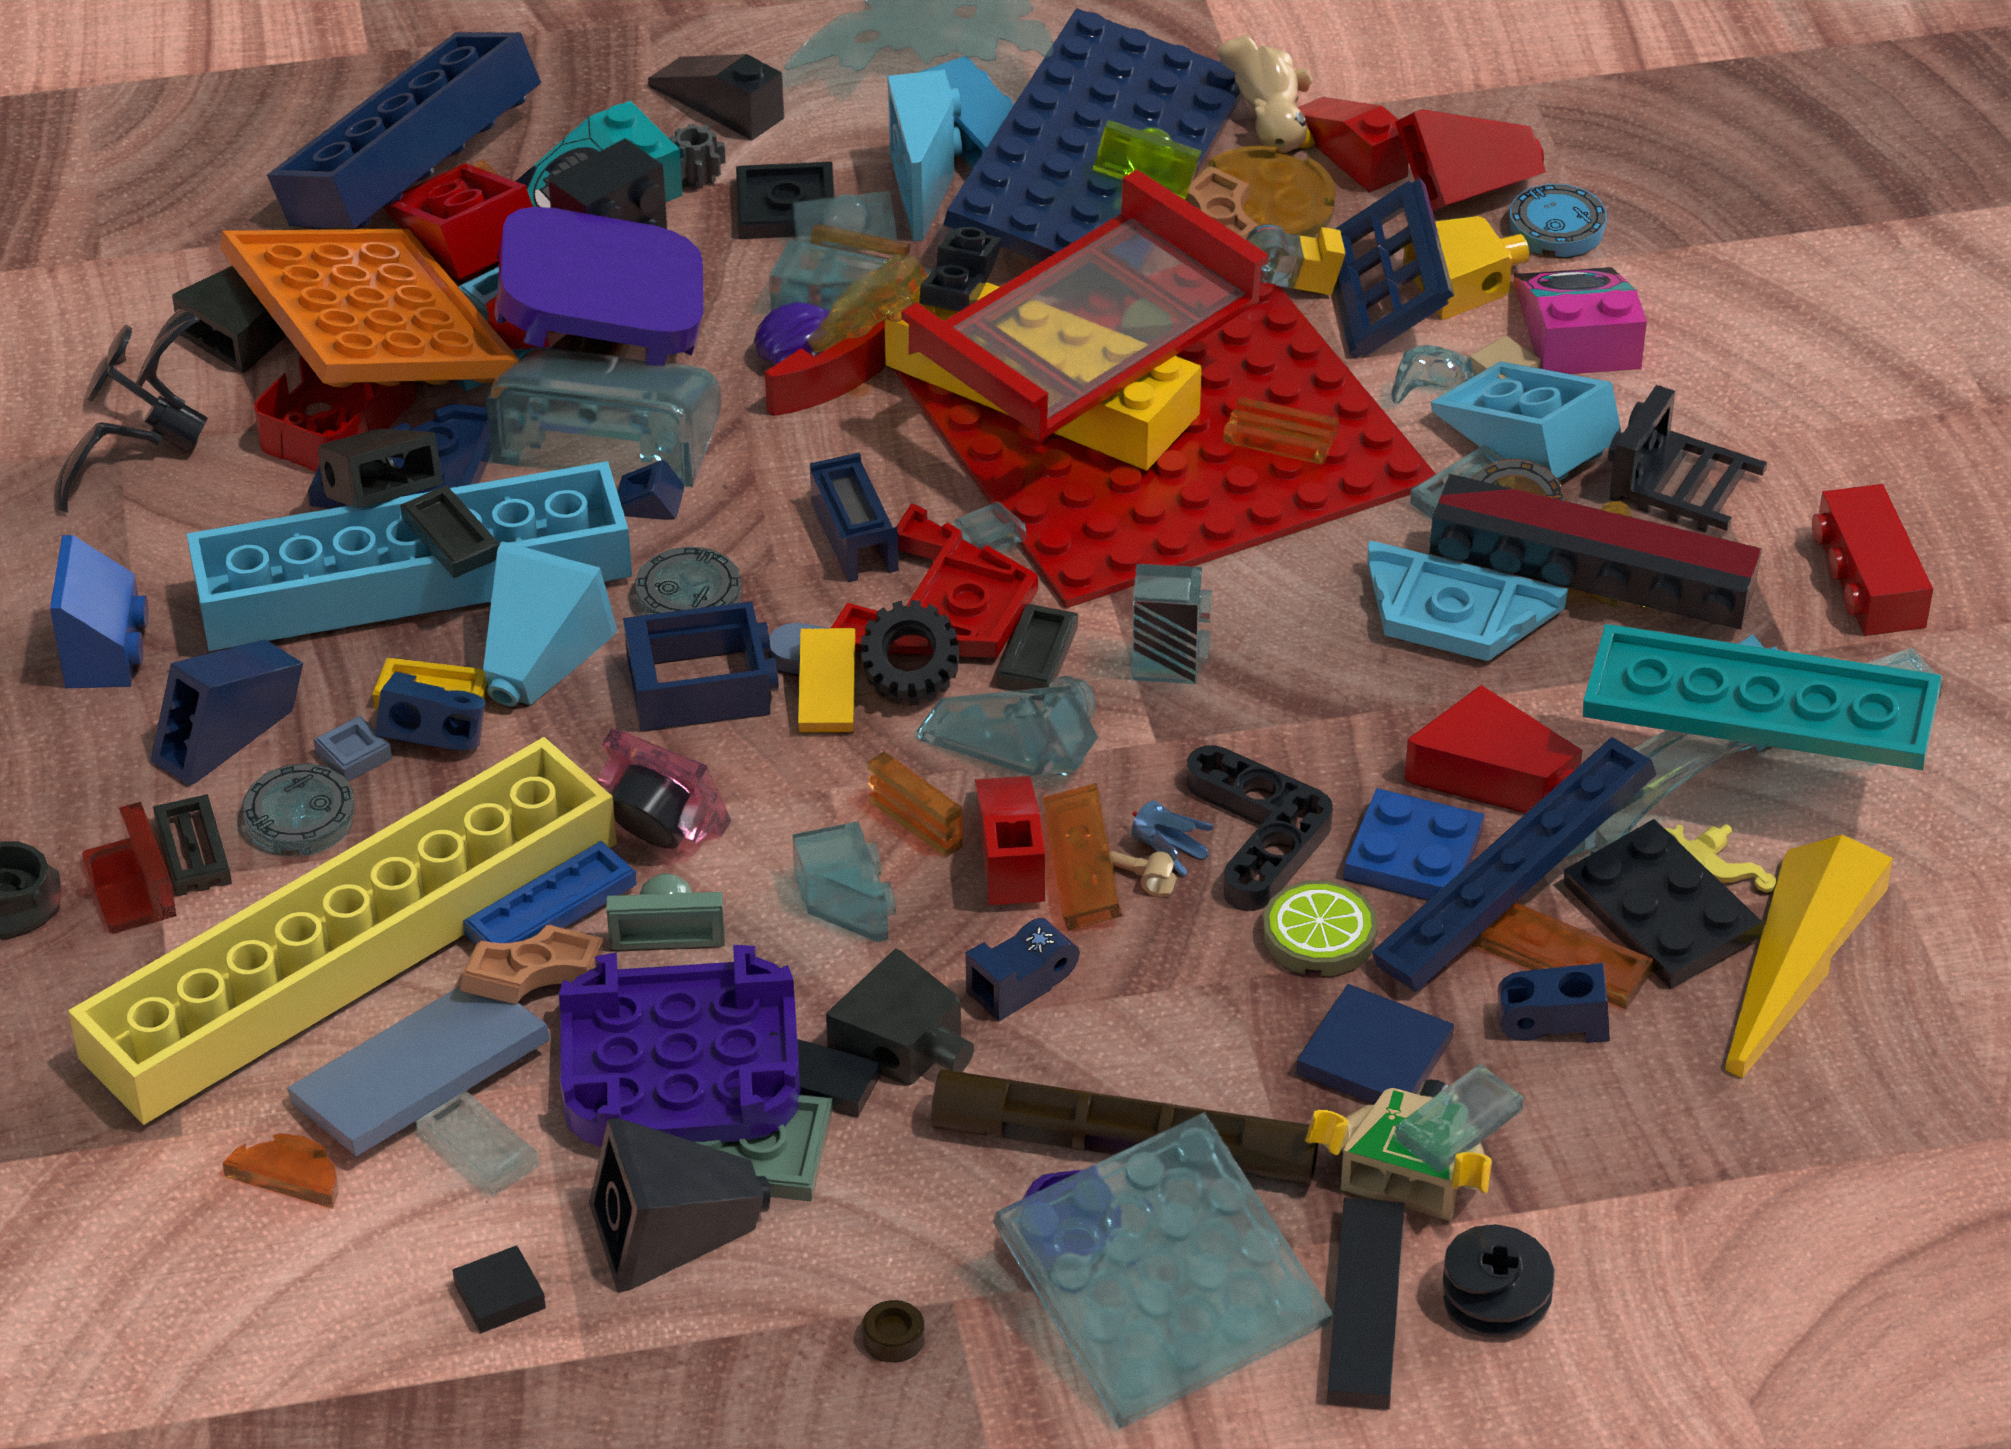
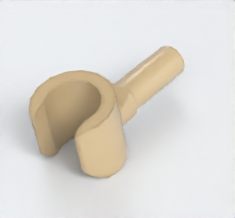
[1103,850,1177,897]

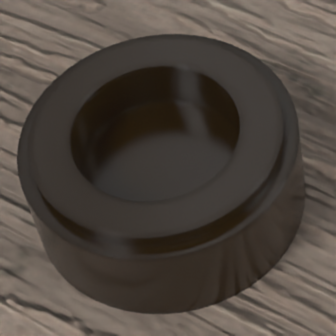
[862,1300,925,1363]

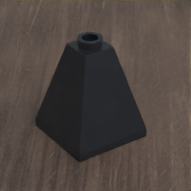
[589,1118,770,1293]

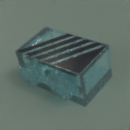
[1132,564,1212,684]

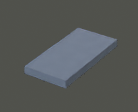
[287,985,550,1156]

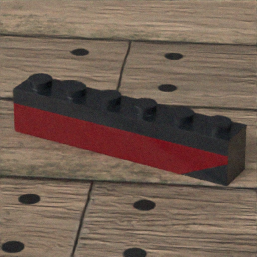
[1429,474,1762,630]

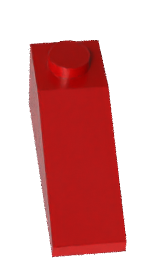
[1298,97,1409,193]

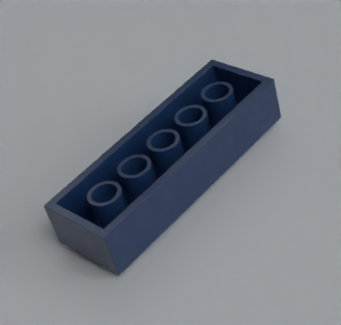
[267,32,541,230]

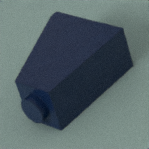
[150,639,303,785]

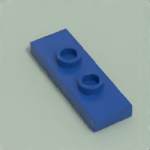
[463,840,637,945]

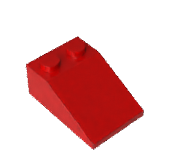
[383,163,533,281]

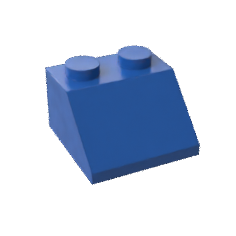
[50,535,149,688]

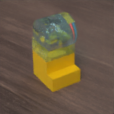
[1246,224,1346,295]

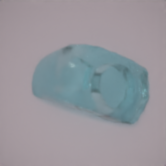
[1391,345,1474,404]

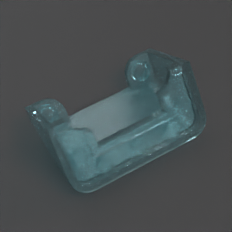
[486,348,722,487]

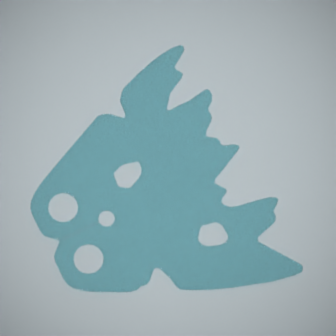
[784,0,1053,71]

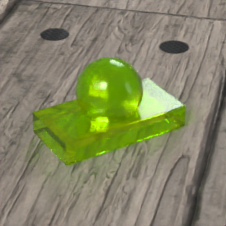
[1092,120,1201,200]

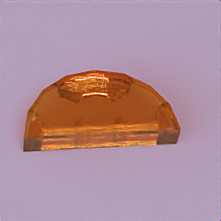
[222,1133,339,1209]

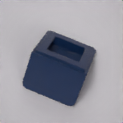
[617,460,684,520]

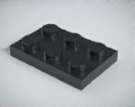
[1564,819,1762,989]

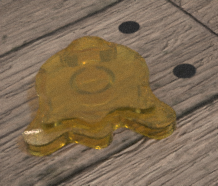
[807,255,927,353]

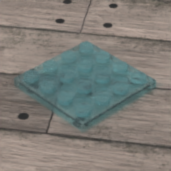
[993,1112,1333,1429]

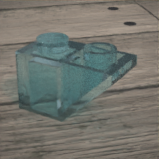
[792,821,896,942]

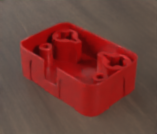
[254,355,417,472]

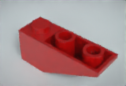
[975,776,1045,905]

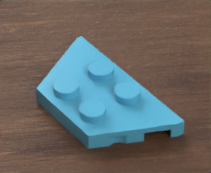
[1367,540,1568,661]

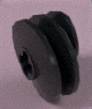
[1443,1224,1555,1338]

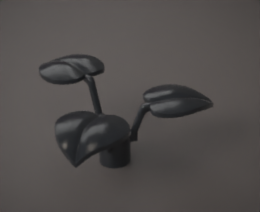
[54,309,208,513]

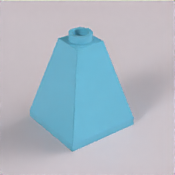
[483,541,617,707]

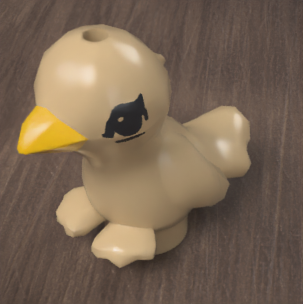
[1217,35,1315,153]

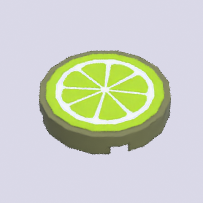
[1263,880,1378,976]

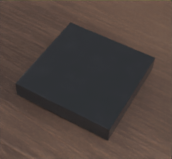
[736,162,837,239]

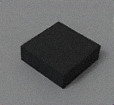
[452,1245,546,1333]

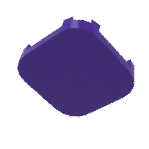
[494,207,704,366]
[559,944,801,1148]

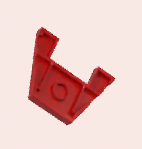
[831,504,1038,658]

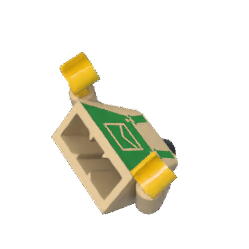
[1305,1079,1492,1221]

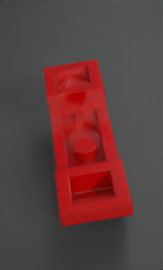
[765,278,914,416]

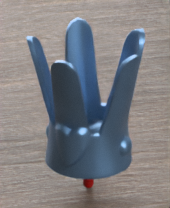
[1131,800,1214,877]

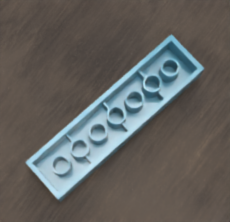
[186,461,632,651]

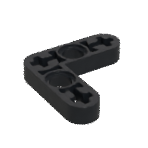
[1187,745,1333,911]

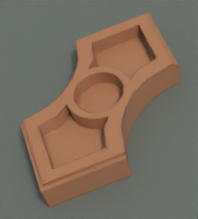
[1181,166,1260,245]
[460,925,603,1005]

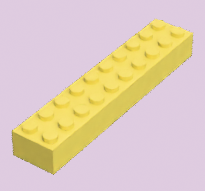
[68,737,617,1125]

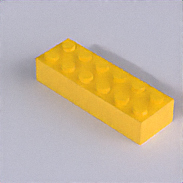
[884,276,1201,471]

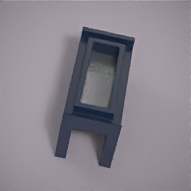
[809,452,899,582]

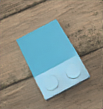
[887,69,962,241]
[1430,361,1621,482]

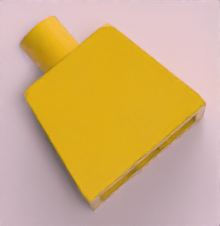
[1403,216,1529,320]

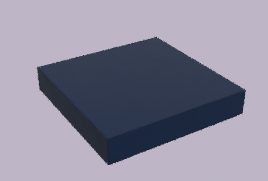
[1296,984,1454,1104]

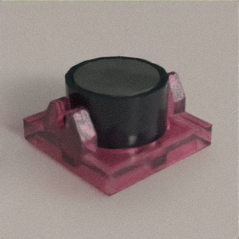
[598,728,731,849]

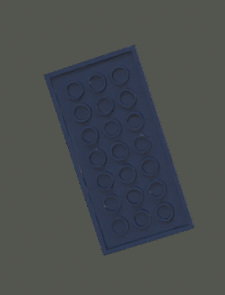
[944,8,1243,296]

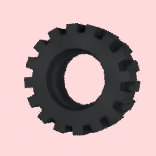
[860,600,959,706]

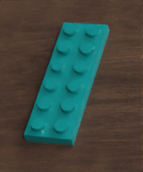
[1583,624,1942,771]

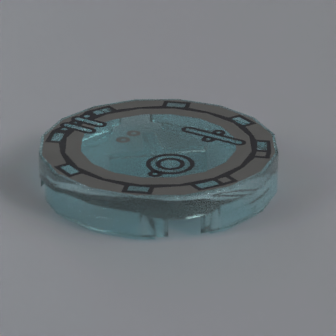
[635,546,742,615]
[243,763,355,855]

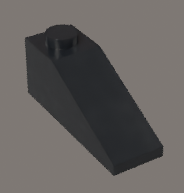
[648,54,784,140]

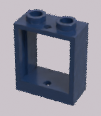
[623,601,779,731]

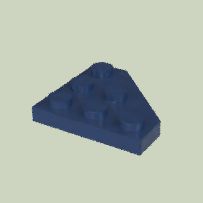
[308,403,503,509]

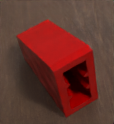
[1395,109,1546,212]
[1405,685,1583,813]

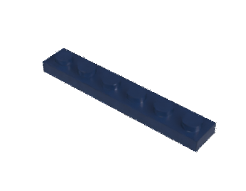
[1372,737,1656,992]

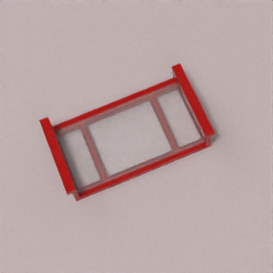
[901,169,1269,442]

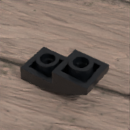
[919,227,1001,312]

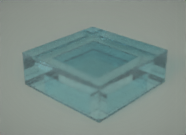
[954,502,1027,552]

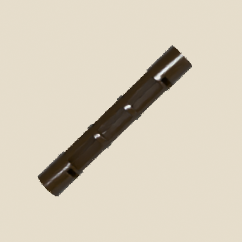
[931,1069,1319,1185]

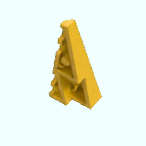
[1725,834,1893,1078]

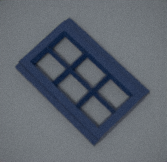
[1334,178,1454,358]

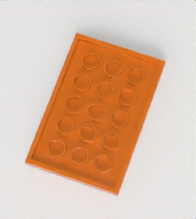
[220,229,519,387]

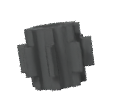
[670,124,726,189]

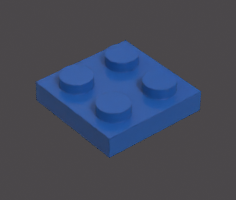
[1344,788,1485,900]

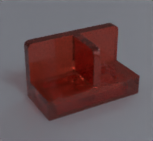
[82,801,177,934]

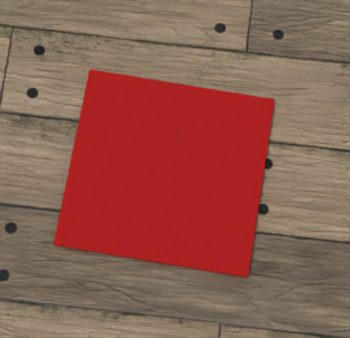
[892,264,1439,608]

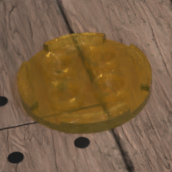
[1192,146,1336,249]

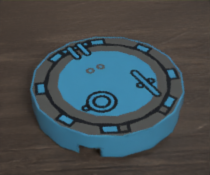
[1509,184,1607,257]

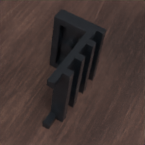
[1608,385,1767,532]

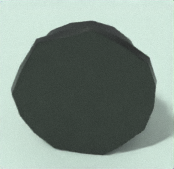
[0,841,61,939]

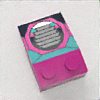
[1514,267,1647,374]

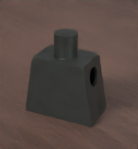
[172,265,286,373]
[318,429,443,509]
[826,948,974,1084]

